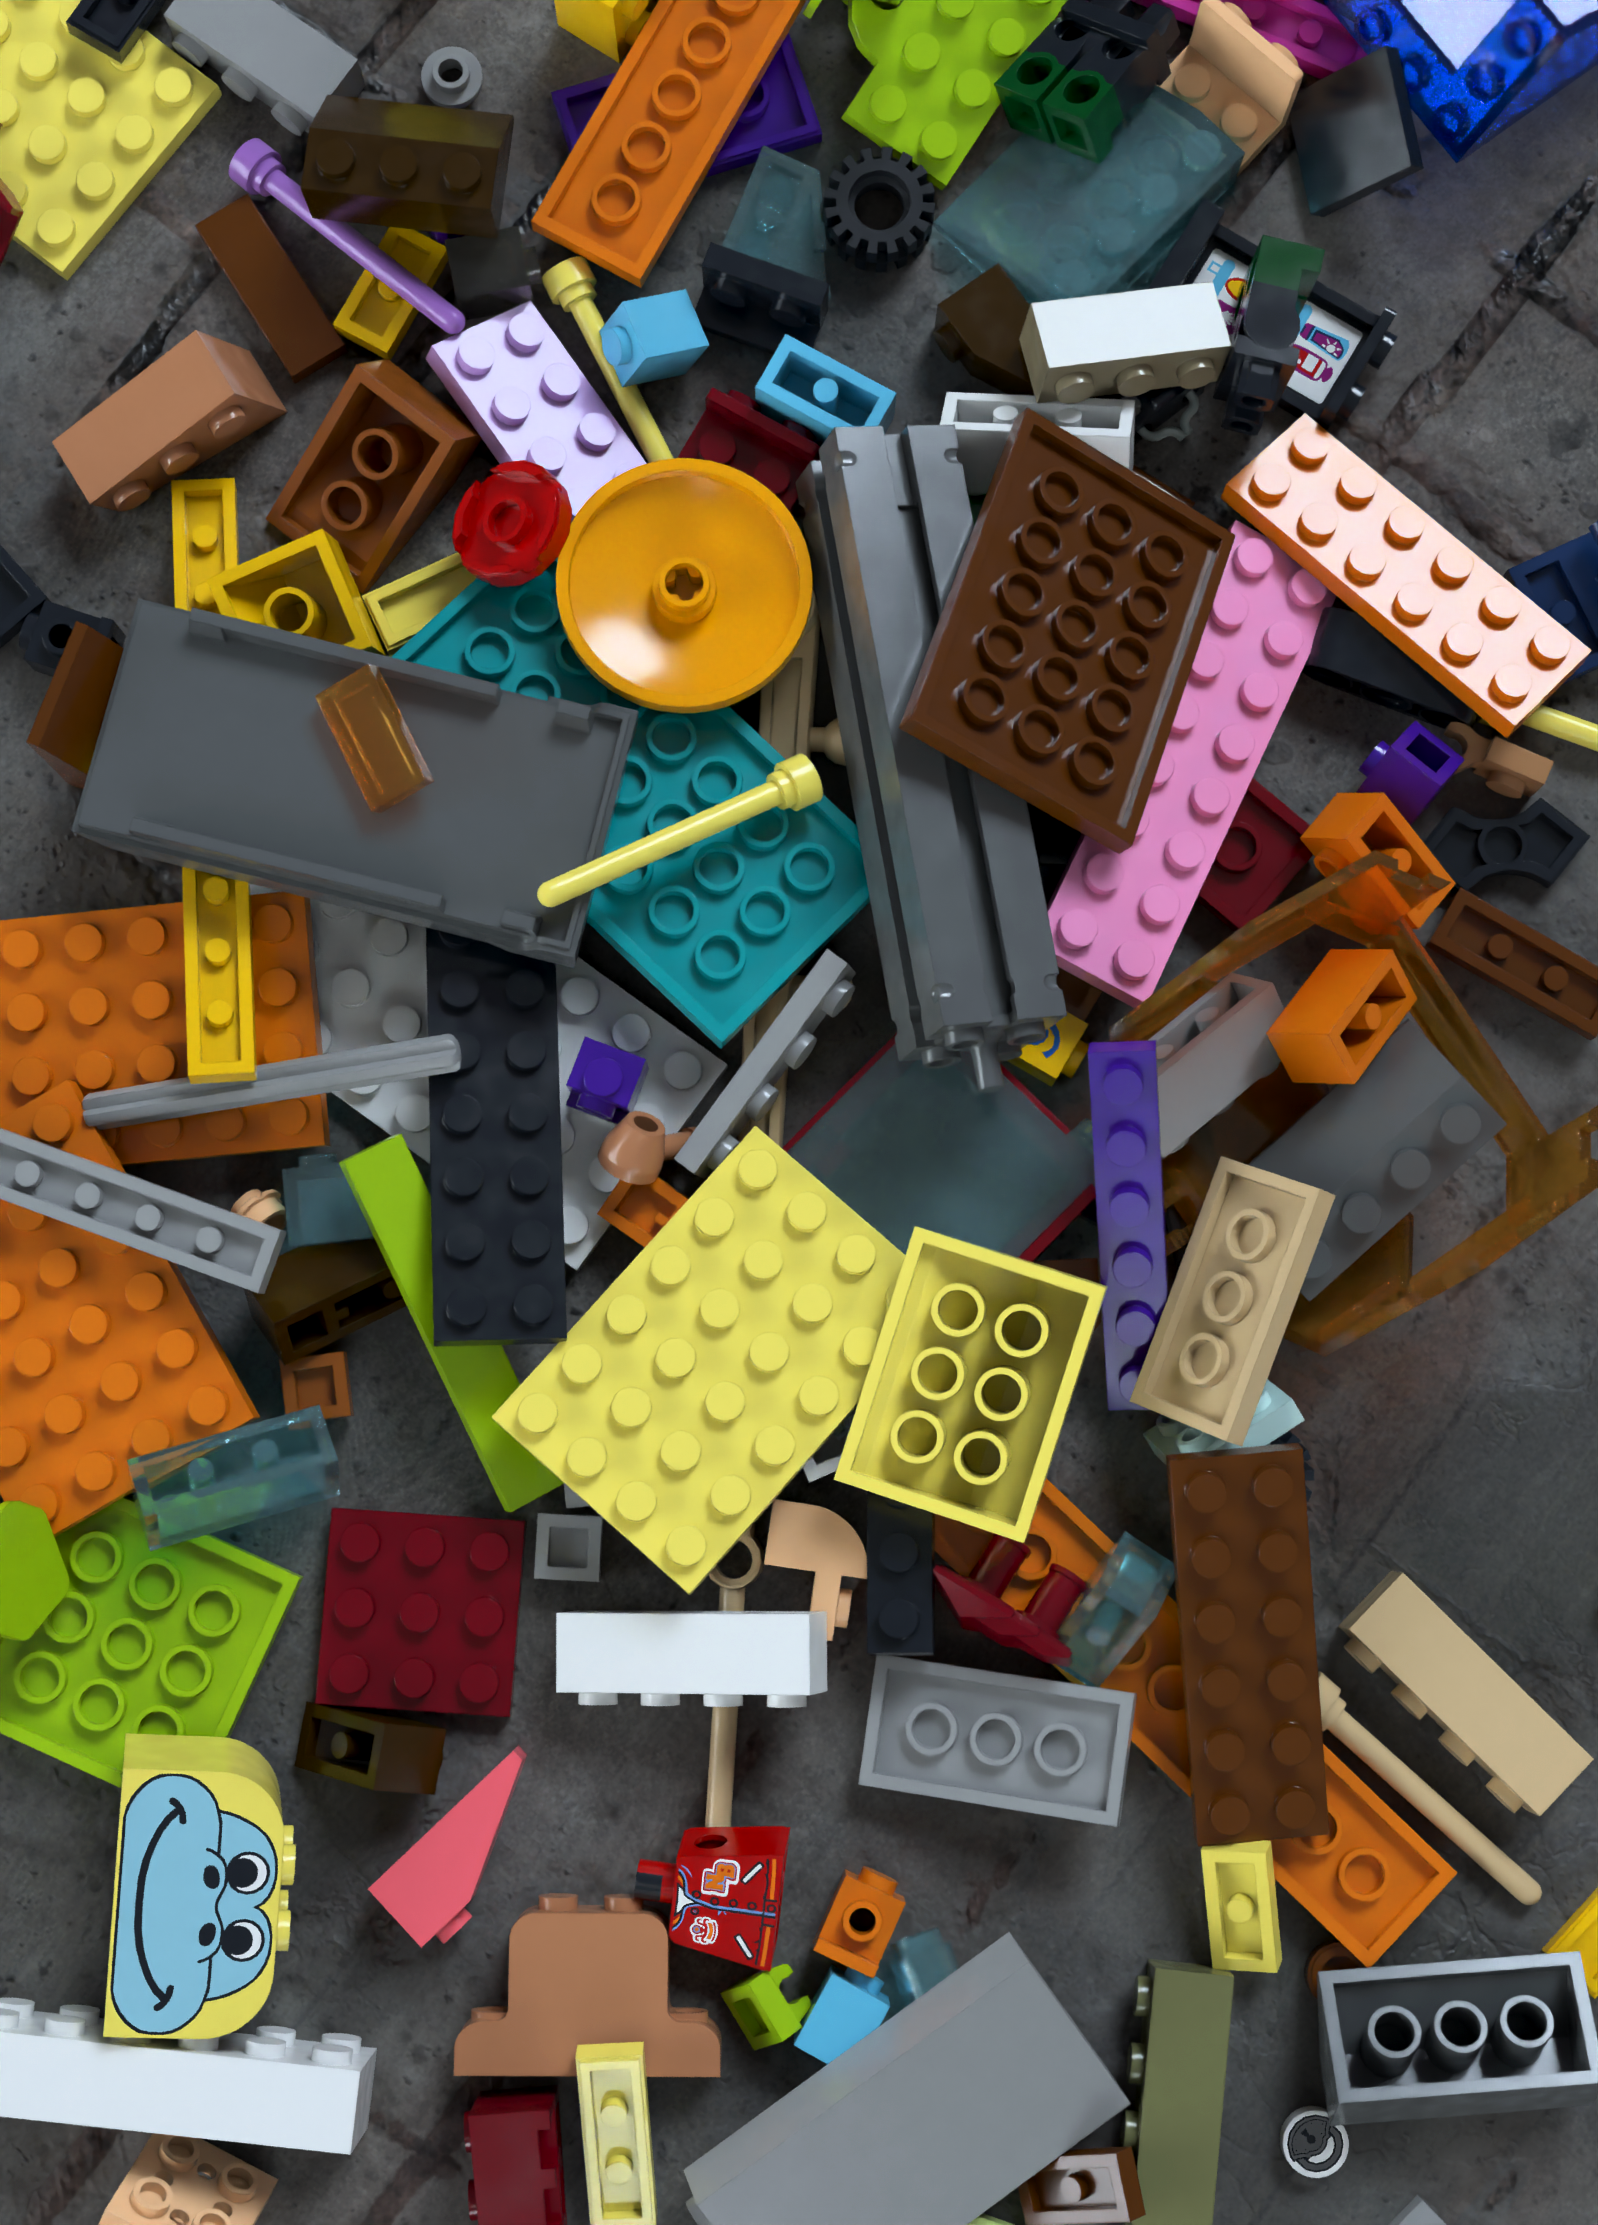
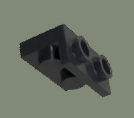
[695,242,829,355]

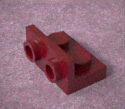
[678,387,820,514]

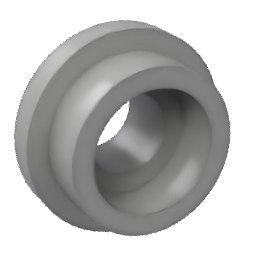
[421,46,483,109]

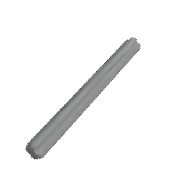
[82,1033,462,1130]

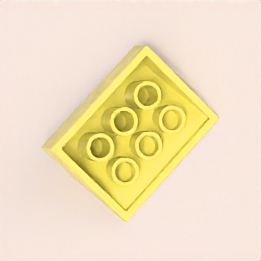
[834,1226,1108,1543]

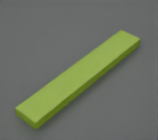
[338,1134,564,1513]

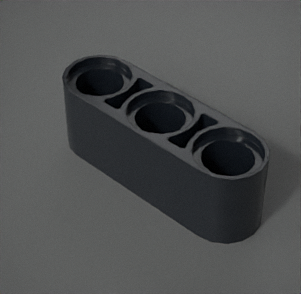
[1302,607,1478,729]

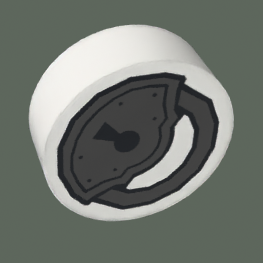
[1280,2106,1349,2178]

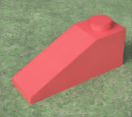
[368,1745,527,1948]

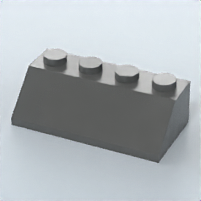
[1248,1018,1507,1302]
[1317,1951,1598,2126]

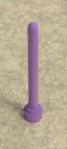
[229,138,465,334]

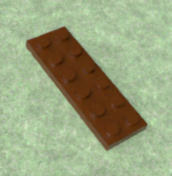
[1166,1443,1329,1847]

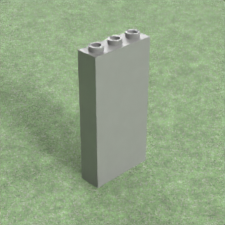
[683,1932,1131,2225]

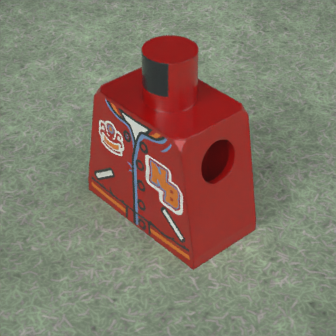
[634,1826,791,1971]

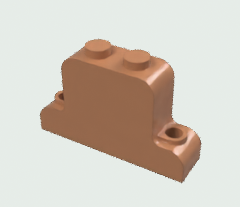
[454,1893,722,2077]

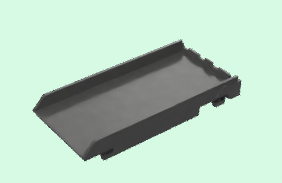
[71,598,638,968]

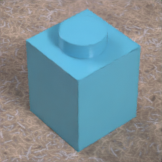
[599,289,709,387]
[794,1964,890,2064]

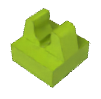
[720,1964,811,2051]

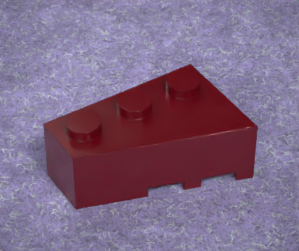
[464,2085,568,2225]

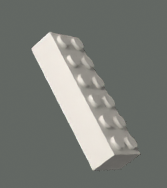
[0,1998,377,2155]

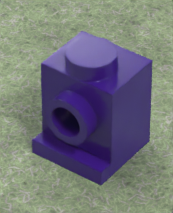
[566,1037,649,1125]

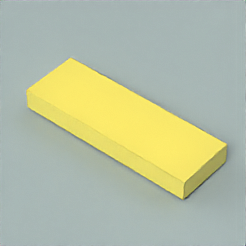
[575,2042,657,2225]

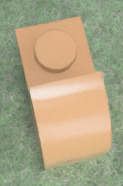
[764,1499,867,1641]

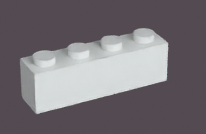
[556,1610,827,1708]

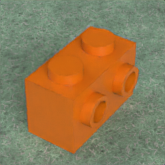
[1300,792,1456,930]
[1266,949,1417,1084]

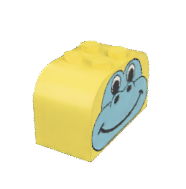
[103,1733,296,2039]

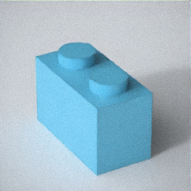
[755,334,897,447]

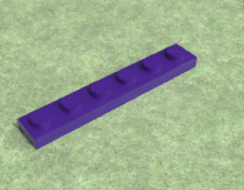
[1088,1040,1168,1411]

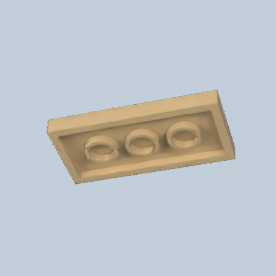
[1130,1156,1336,1446]

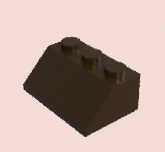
[301,94,514,239]

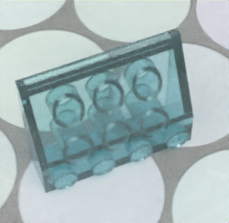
[933,85,1245,304]

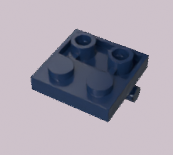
[1503,521,1598,685]

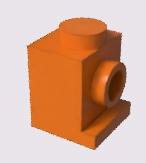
[813,1866,906,1979]

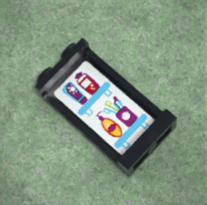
[1148,198,1398,431]

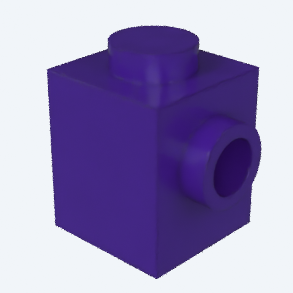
[1356,720,1465,826]

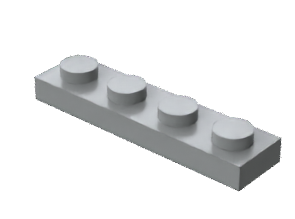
[674,949,856,1180]

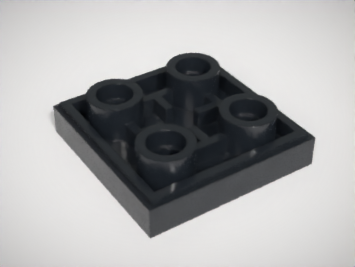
[1289,46,1424,217]

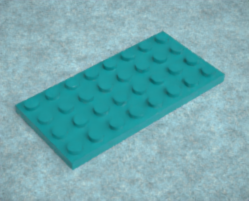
[392,557,870,1049]

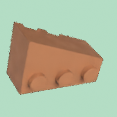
[52,330,288,511]

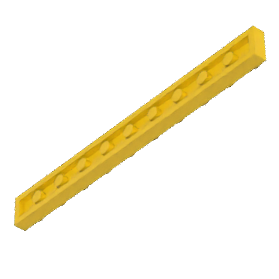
[171,478,257,1084]

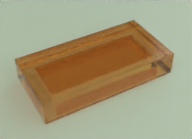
[315,664,434,813]

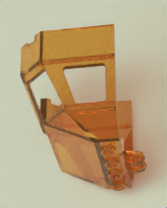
[1109,850,1598,1357]

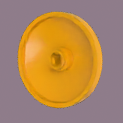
[556,458,813,713]

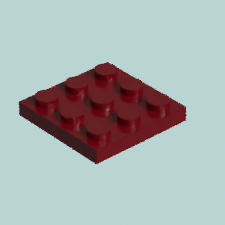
[315,1507,527,1717]

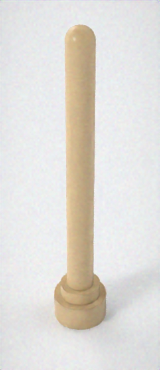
[1318,1671,1542,1905]

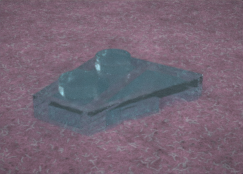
[722,145,831,300]

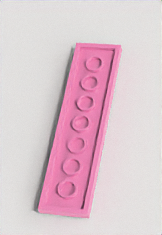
[1047,520,1336,1011]

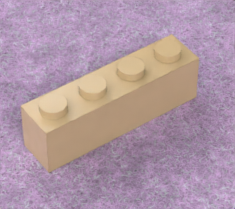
[1338,1571,1594,1816]

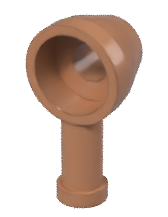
[598,1111,696,1185]

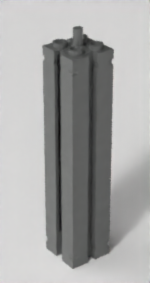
[795,424,1067,1093]

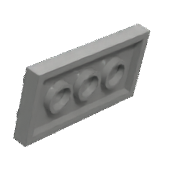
[858,1656,1137,1827]

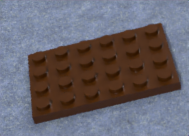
[899,407,1236,854]

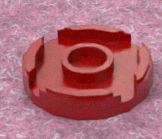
[452,460,572,588]

